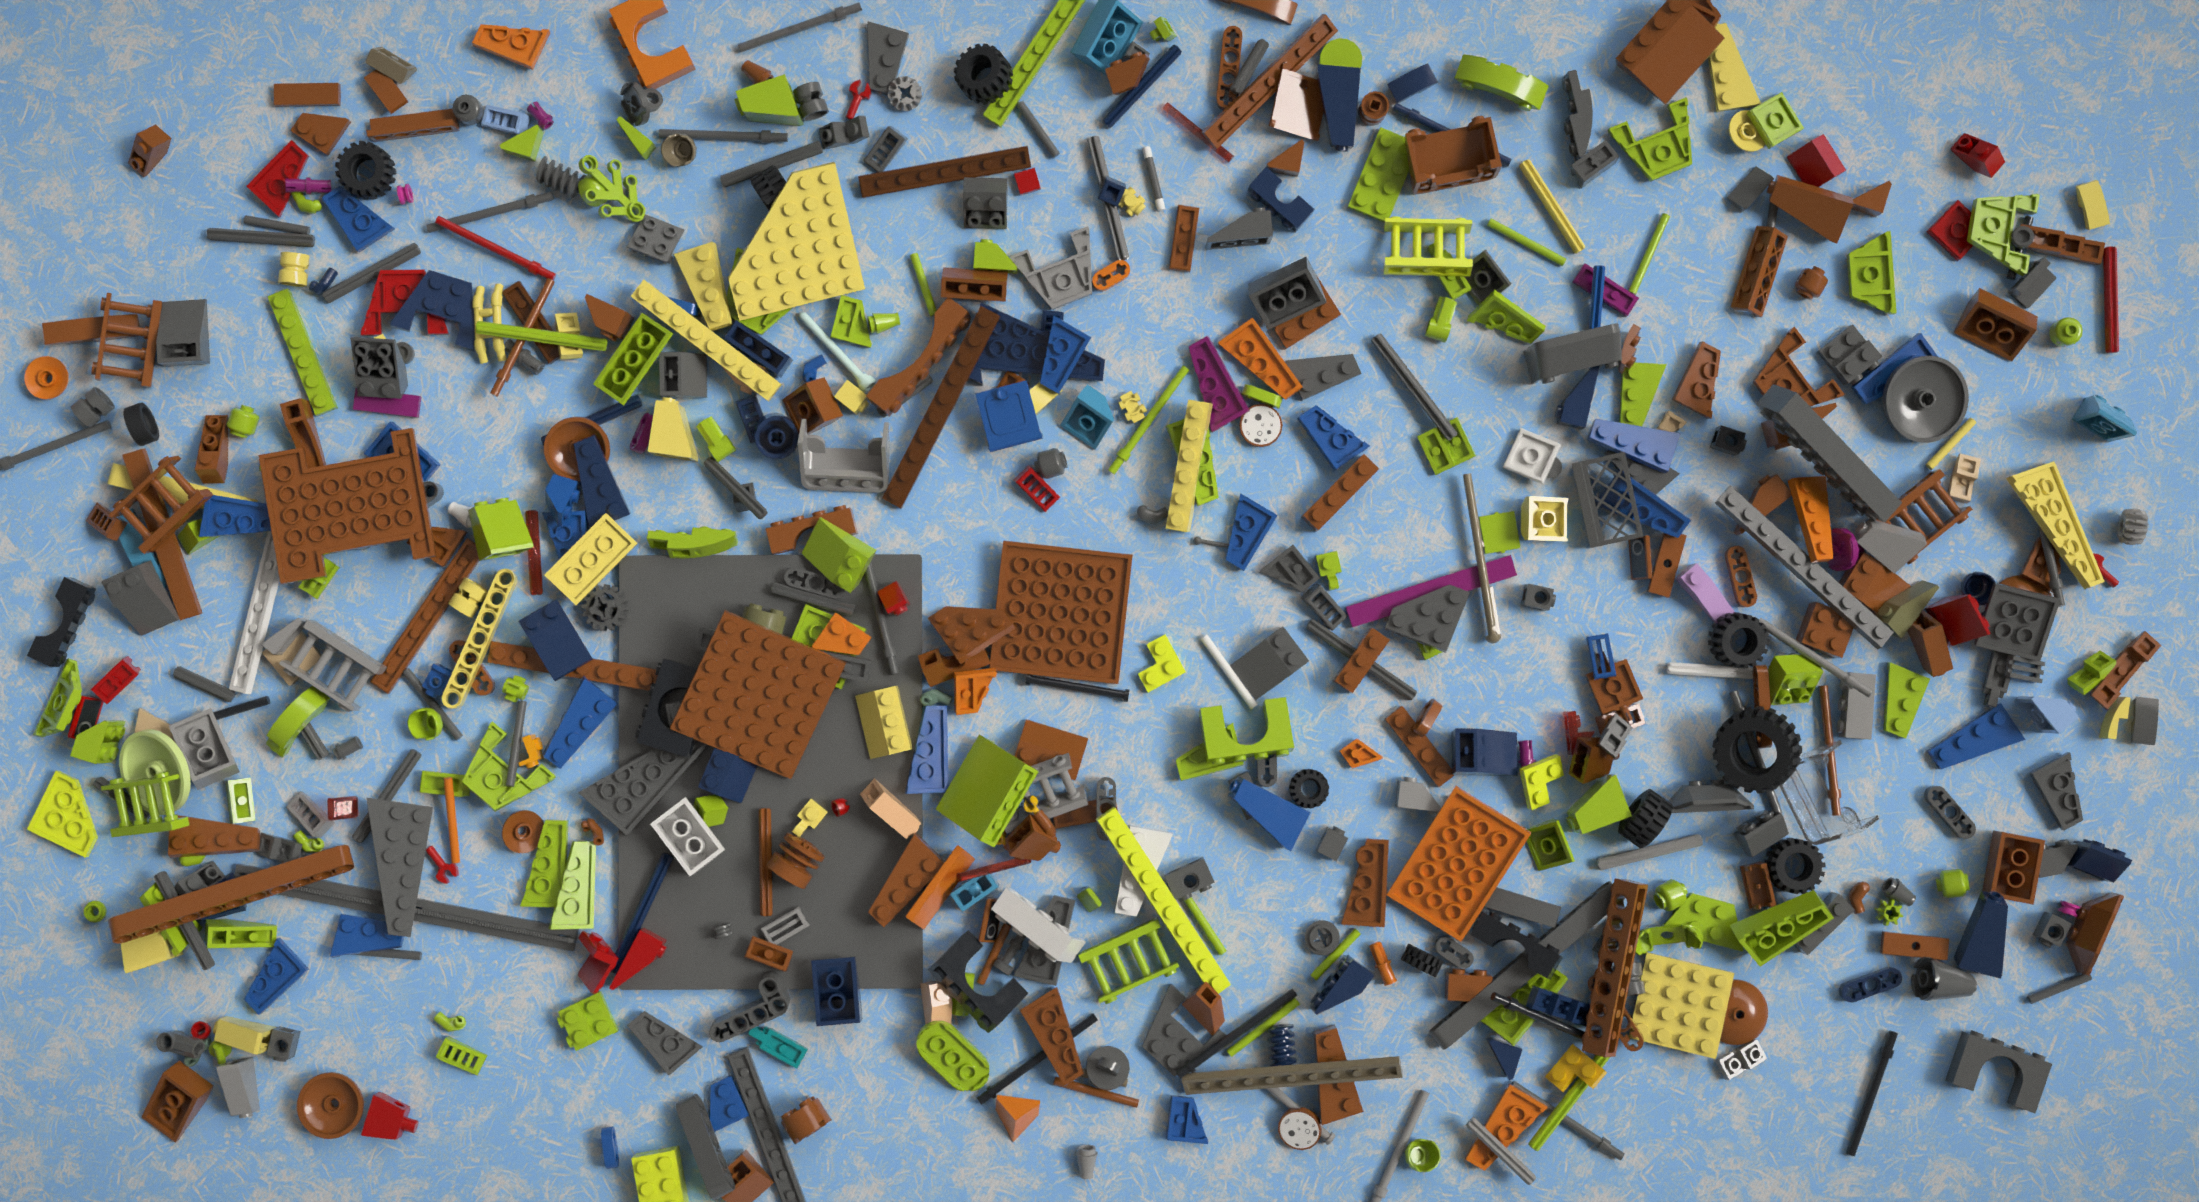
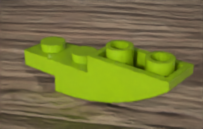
[647,526,738,559]

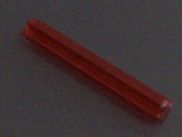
[525,510,543,595]

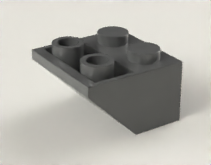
[963,177,1008,229]
[659,352,707,398]
[1733,810,1789,857]

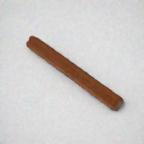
[759,808,773,916]

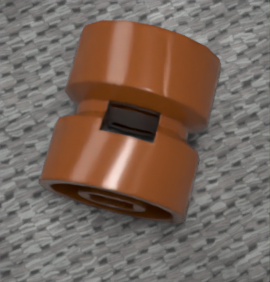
[1358,91,1389,126]

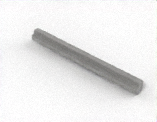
[1596,834,1703,870]

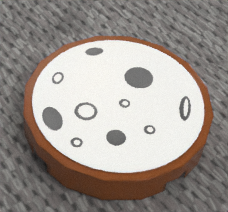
[1239,404,1283,447]
[1278,1107,1322,1150]

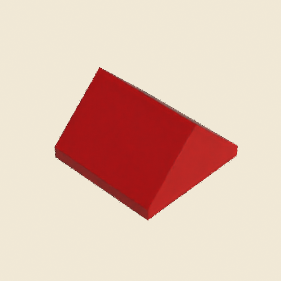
[1787,134,1846,187]

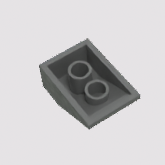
[1206,208,1273,250]
[101,560,180,636]
[1230,626,1309,700]

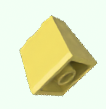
[648,397,699,462]
[121,931,184,974]

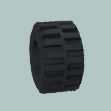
[954,43,1013,105]
[335,141,396,200]
[750,165,786,211]
[1708,612,1770,669]
[1618,789,1673,849]
[1764,838,1826,894]

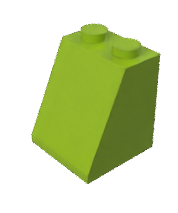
[734,74,804,126]
[468,498,534,561]
[1566,774,1632,834]

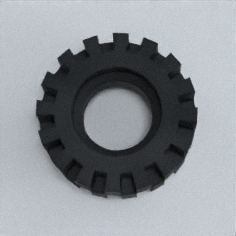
[1289,769,1329,809]
[1401,944,1444,977]

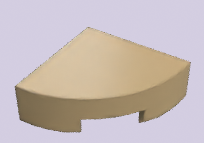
[1657,411,1687,432]

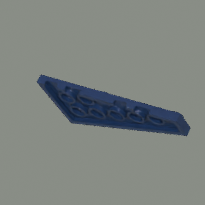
[975,302,1105,381]

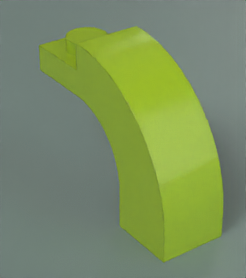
[266,686,330,758]

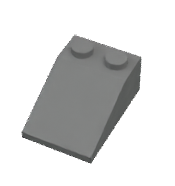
[169,708,240,790]

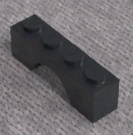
[27,577,96,667]
[1470,911,1563,980]

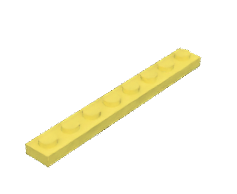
[631,279,782,402]

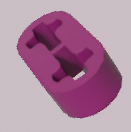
[630,413,653,454]

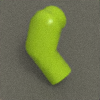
[293,830,324,853]
[178,855,206,867]
[433,1011,466,1032]

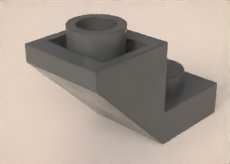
[819,116,870,149]

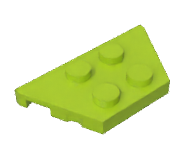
[1847,231,1897,315]
[33,658,82,737]
[1661,892,1744,952]

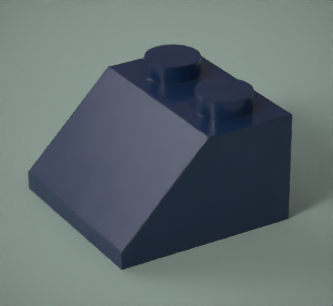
[698,748,758,803]

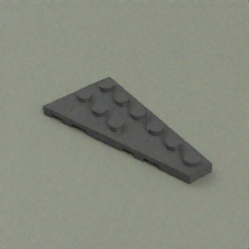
[578,740,708,836]
[366,798,433,937]

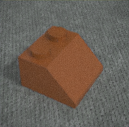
[585,294,634,342]
[782,377,843,435]

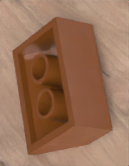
[1954,288,2038,361]
[1015,719,1088,781]
[1982,830,2045,905]

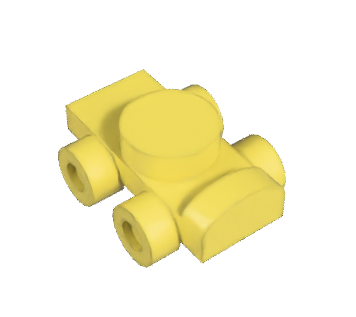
[1118,187,1146,217]
[1118,391,1147,423]

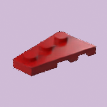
[246,140,309,217]

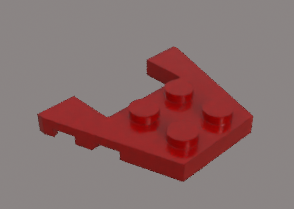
[361,269,449,336]

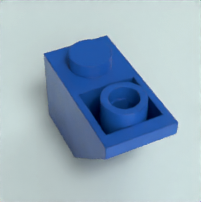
[545,474,581,526]

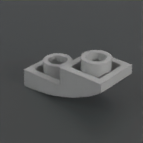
[1715,1039,1767,1080]

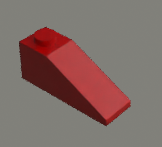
[609,928,667,990]

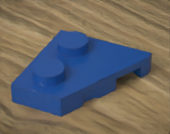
[710,1075,749,1132]
[1165,1095,1208,1144]

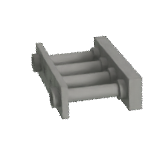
[279,620,387,712]
[1005,753,1088,834]

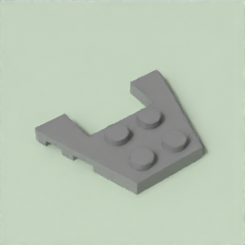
[1010,226,1092,310]

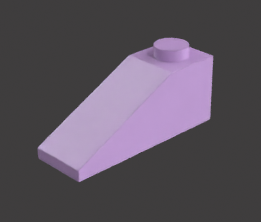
[1675,563,1734,624]

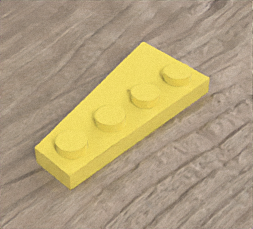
[1708,23,1761,112]
[674,242,732,331]

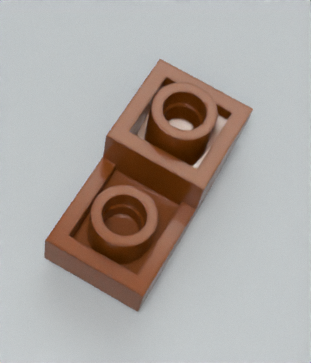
[364,69,408,114]
[1619,324,1641,374]

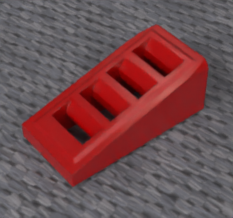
[1014,465,1060,512]

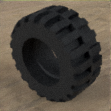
[1712,706,1802,794]

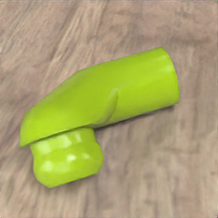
[291,192,322,214]

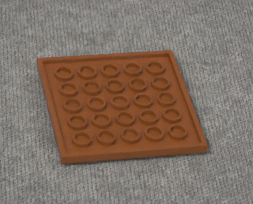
[989,540,1133,684]
[670,610,846,779]

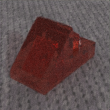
[1563,711,1595,755]

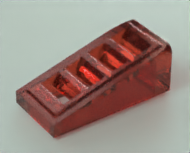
[327,796,358,820]

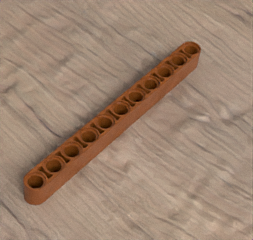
[108,845,354,944]

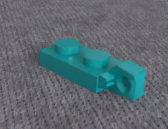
[748,1026,808,1069]

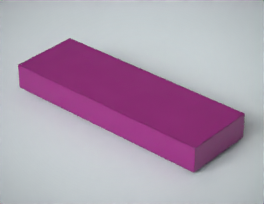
[1572,263,1639,317]
[353,388,422,418]

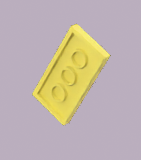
[544,513,638,606]

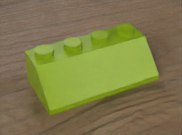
[593,313,673,405]

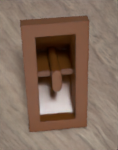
[1266,139,1305,177]
[1852,180,1892,217]

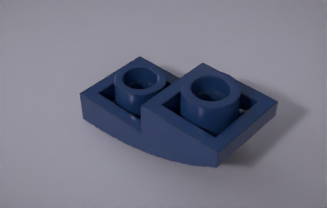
[1387,63,1438,103]

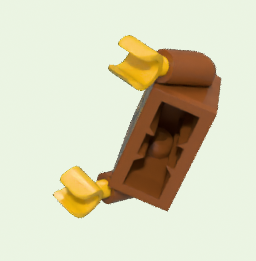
[996,795,1061,861]

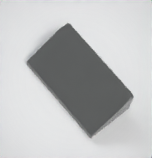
[1727,166,1775,212]

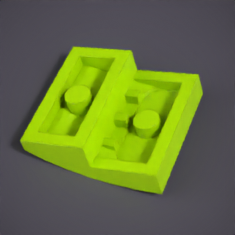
[1417,417,1476,475]

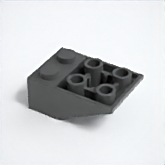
[156,299,210,366]
[350,337,408,399]

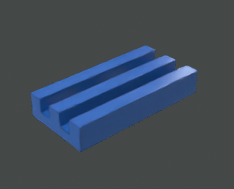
[1586,633,1616,680]

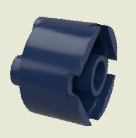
[753,413,798,459]

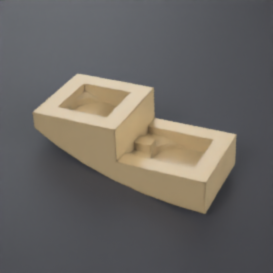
[1947,453,1981,504]

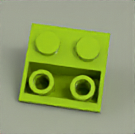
[1768,654,1824,705]
[70,720,126,764]

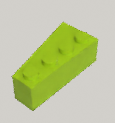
[1730,890,1834,967]

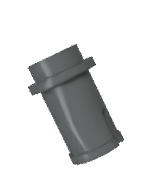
[333,736,363,760]

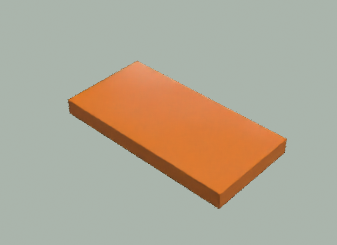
[906,845,975,930]

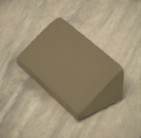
[366,47,417,84]

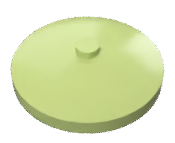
[119,729,191,815]

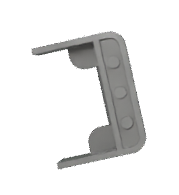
[798,419,890,493]

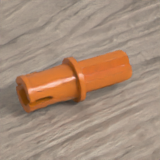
[1369,942,1397,986]

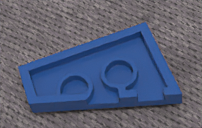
[330,914,404,958]

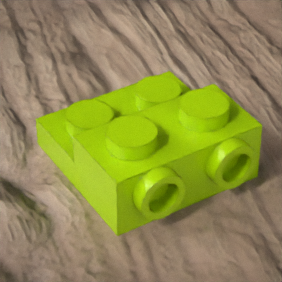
[557,991,619,1051]

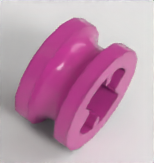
[397,184,414,205]
[2057,900,2080,917]

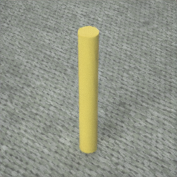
[1926,418,1976,470]

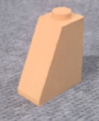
[860,778,921,839]

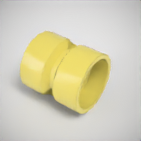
[278,252,310,287]
[448,577,488,618]

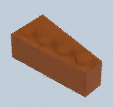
[1313,1024,1364,1125]

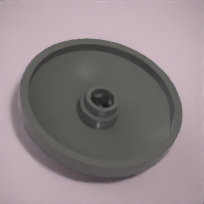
[1882,356,1969,443]

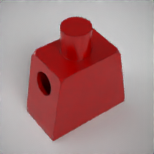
[361,1092,419,1140]

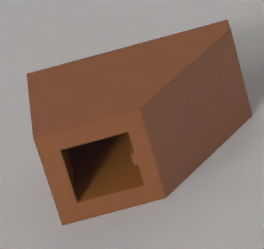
[1105,52,1150,95]
[128,124,172,177]
[1445,968,1493,1002]
[1182,981,1225,1036]

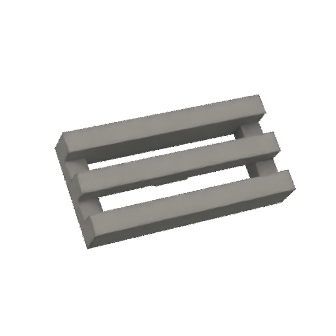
[761,907,810,945]

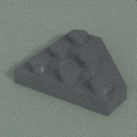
[1385,584,1470,653]

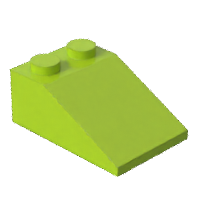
[801,517,876,593]

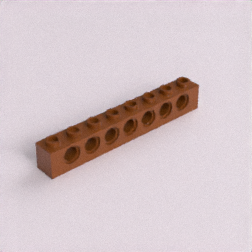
[1582,878,1648,1057]

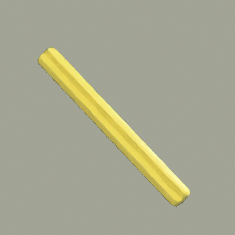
[1519,159,1585,254]

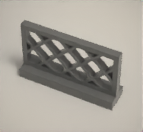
[1572,452,1644,548]

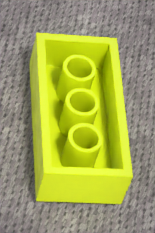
[631,1145,689,1202]

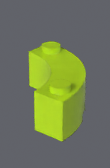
[1454,54,1549,111]

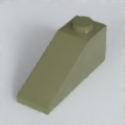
[1875,580,1939,639]

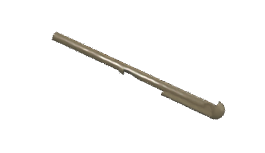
[1463,473,1501,644]

